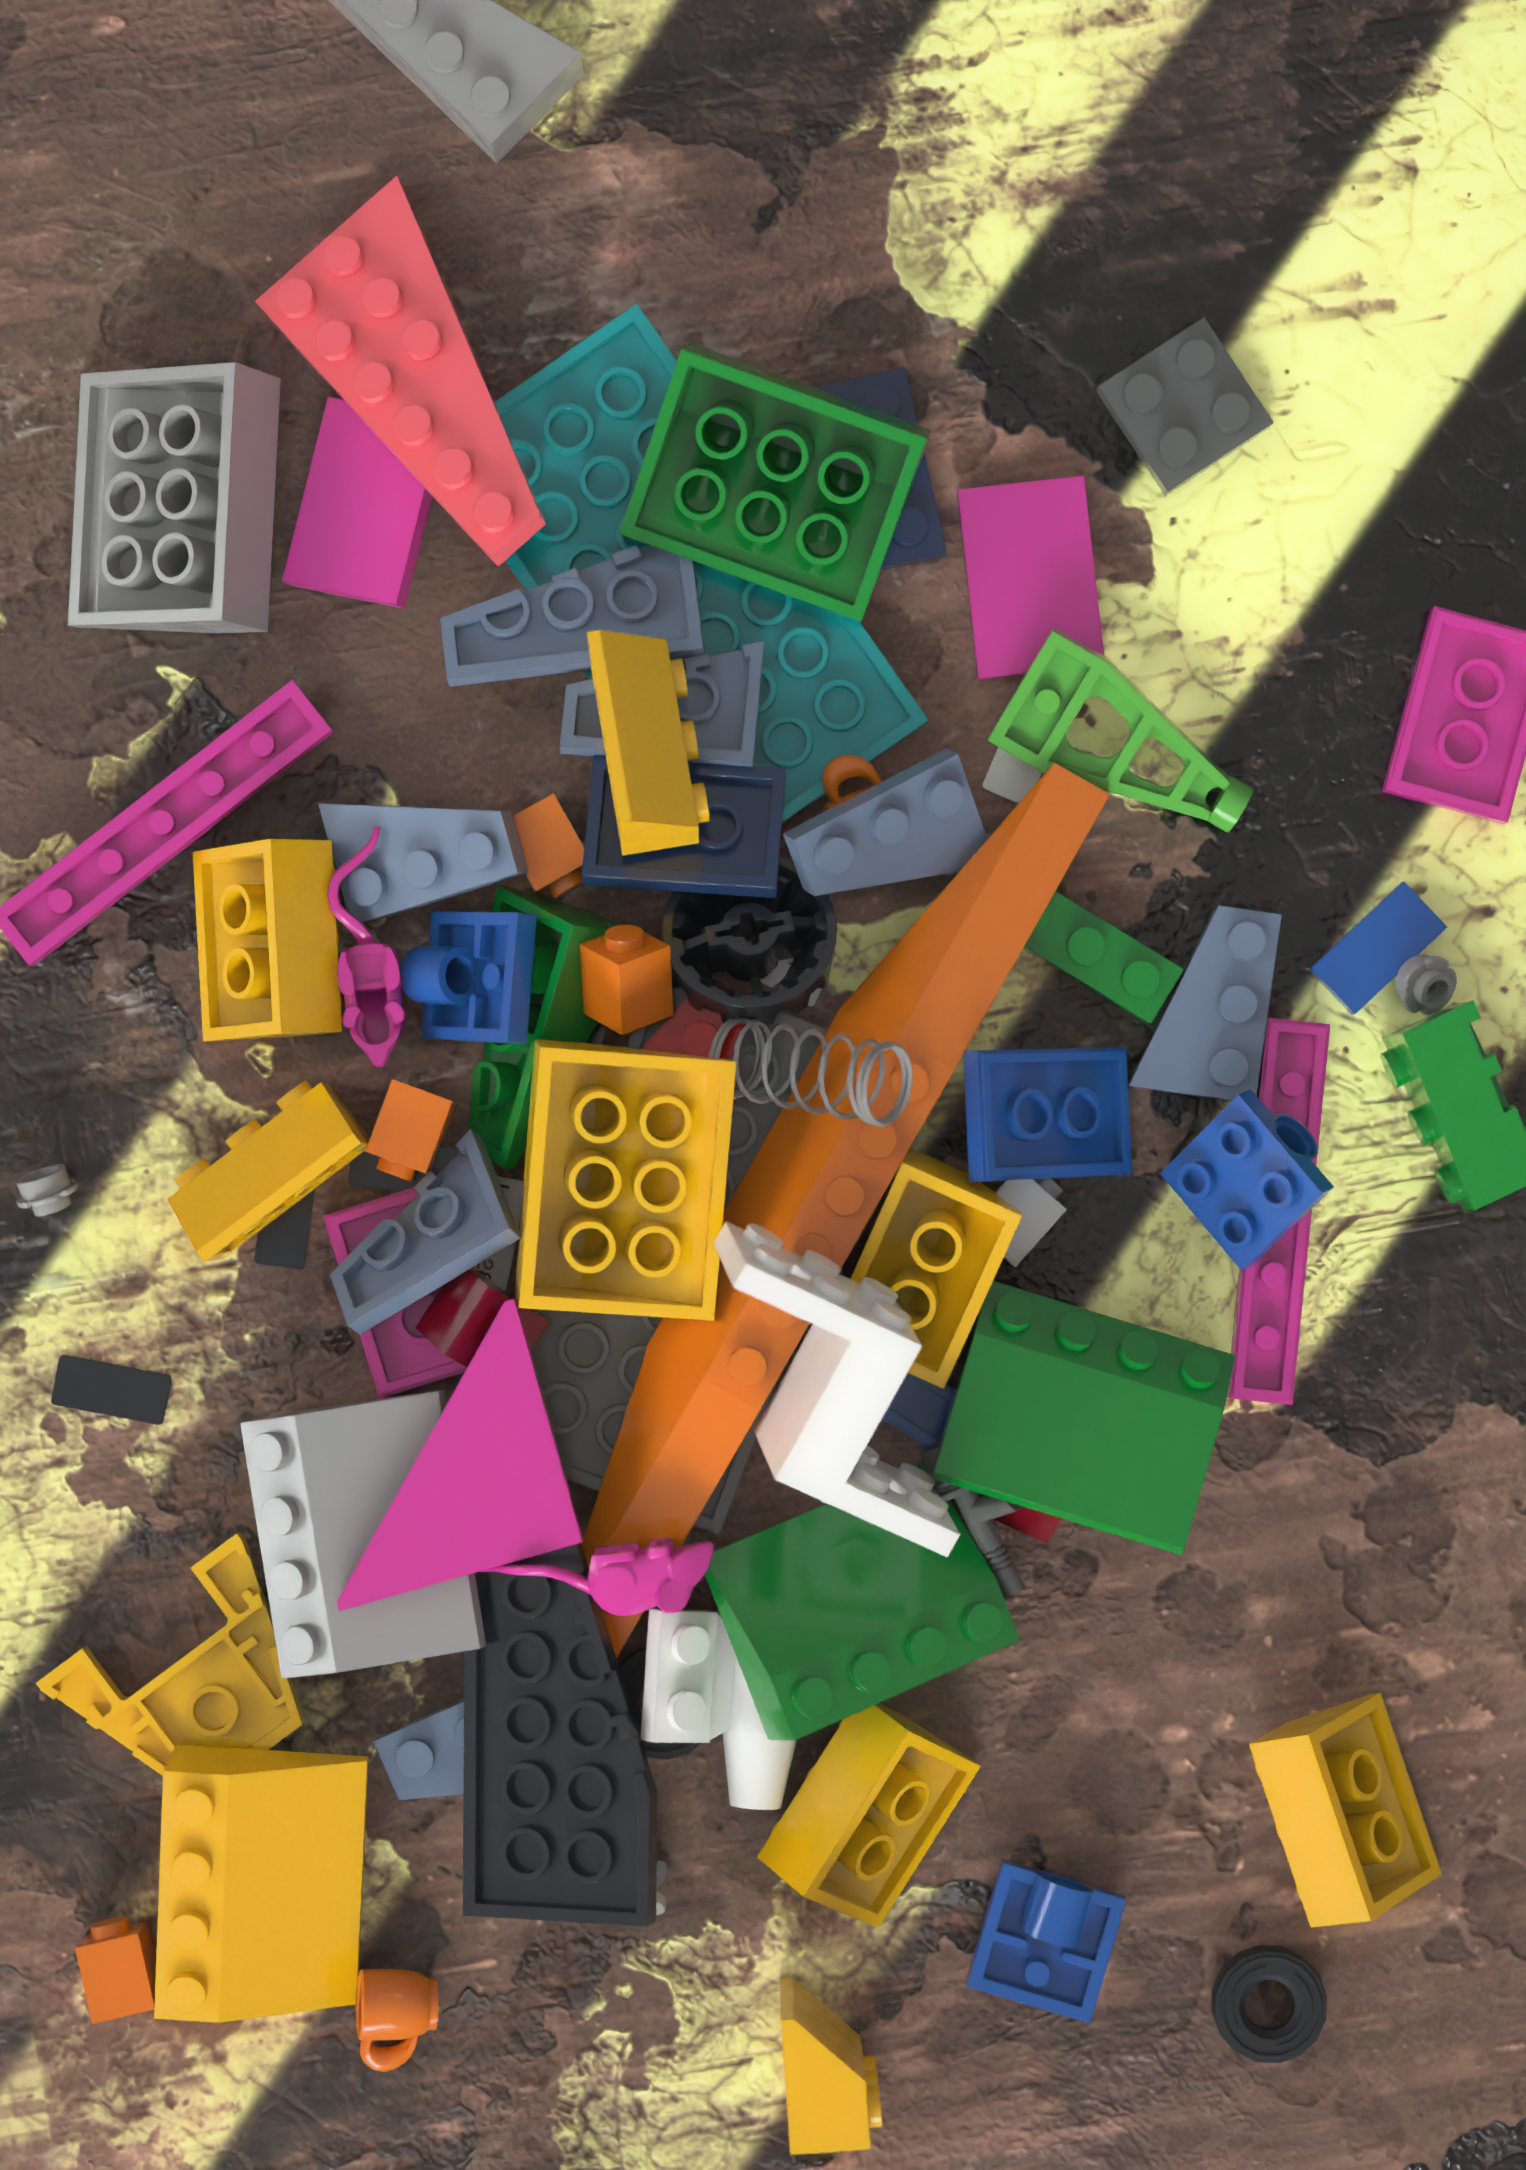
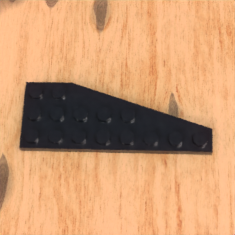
[463,1543,657,1927]

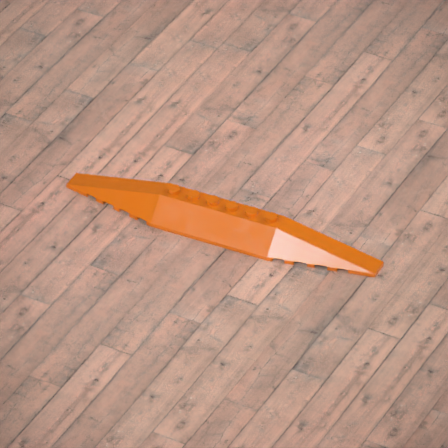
[581,763,1110,1659]

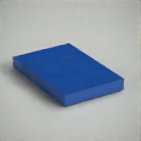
[963,1047,1132,1182]

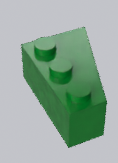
[1380,1000,1526,1211]

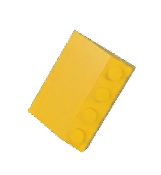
[514,1039,736,1321]
[154,1744,369,2023]

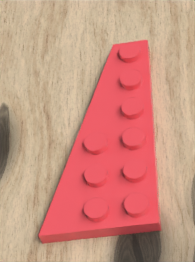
[255,175,546,567]

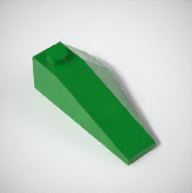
[468,885,618,1169]

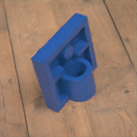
[400,912,537,1044]
[1160,1089,1334,1271]
[966,1858,1126,2023]

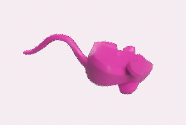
[327,826,409,1067]
[480,1537,714,1616]

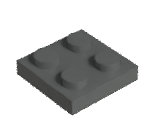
[1096,317,1274,496]

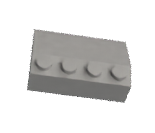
[68,362,281,633]
[240,1390,486,1679]

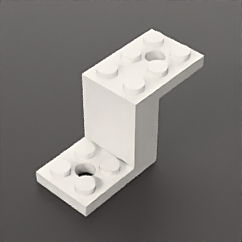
[714,1221,960,1557]

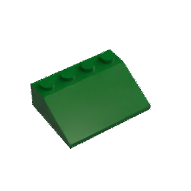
[619,343,932,622]
[931,1281,1235,1555]
[705,1462,1020,1741]

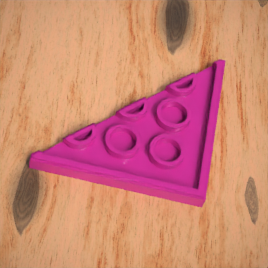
[337,1298,583,1611]

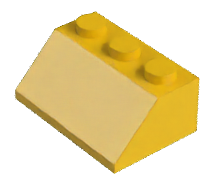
[587,630,710,856]
[193,839,343,1041]
[167,1080,370,1262]
[851,1148,1023,1389]
[1249,1692,1442,1928]
[757,1703,981,1928]
[780,1977,882,2155]

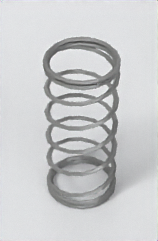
[709,1017,912,1127]

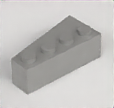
[328,0,585,164]

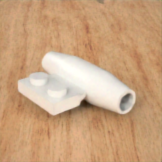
[641,1609,796,1810]

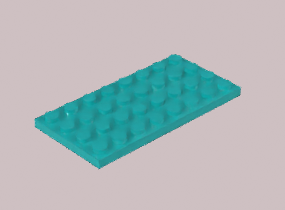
[495,303,929,824]

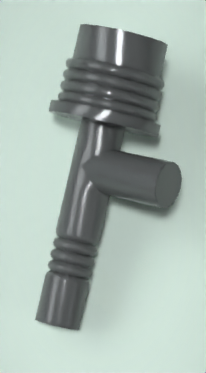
[919,1439,1025,1598]

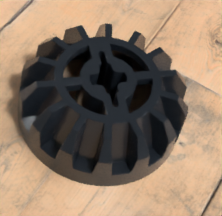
[662,856,837,1025]

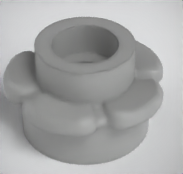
[1395,954,1457,1015]
[16,1164,78,1216]

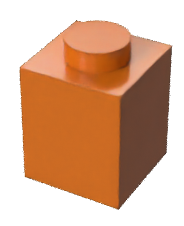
[513,793,584,899]
[579,925,673,1035]
[365,1079,457,1182]
[75,1916,156,2024]

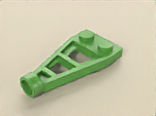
[987,627,1254,833]

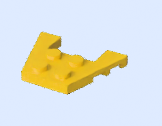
[36,1531,305,1776]

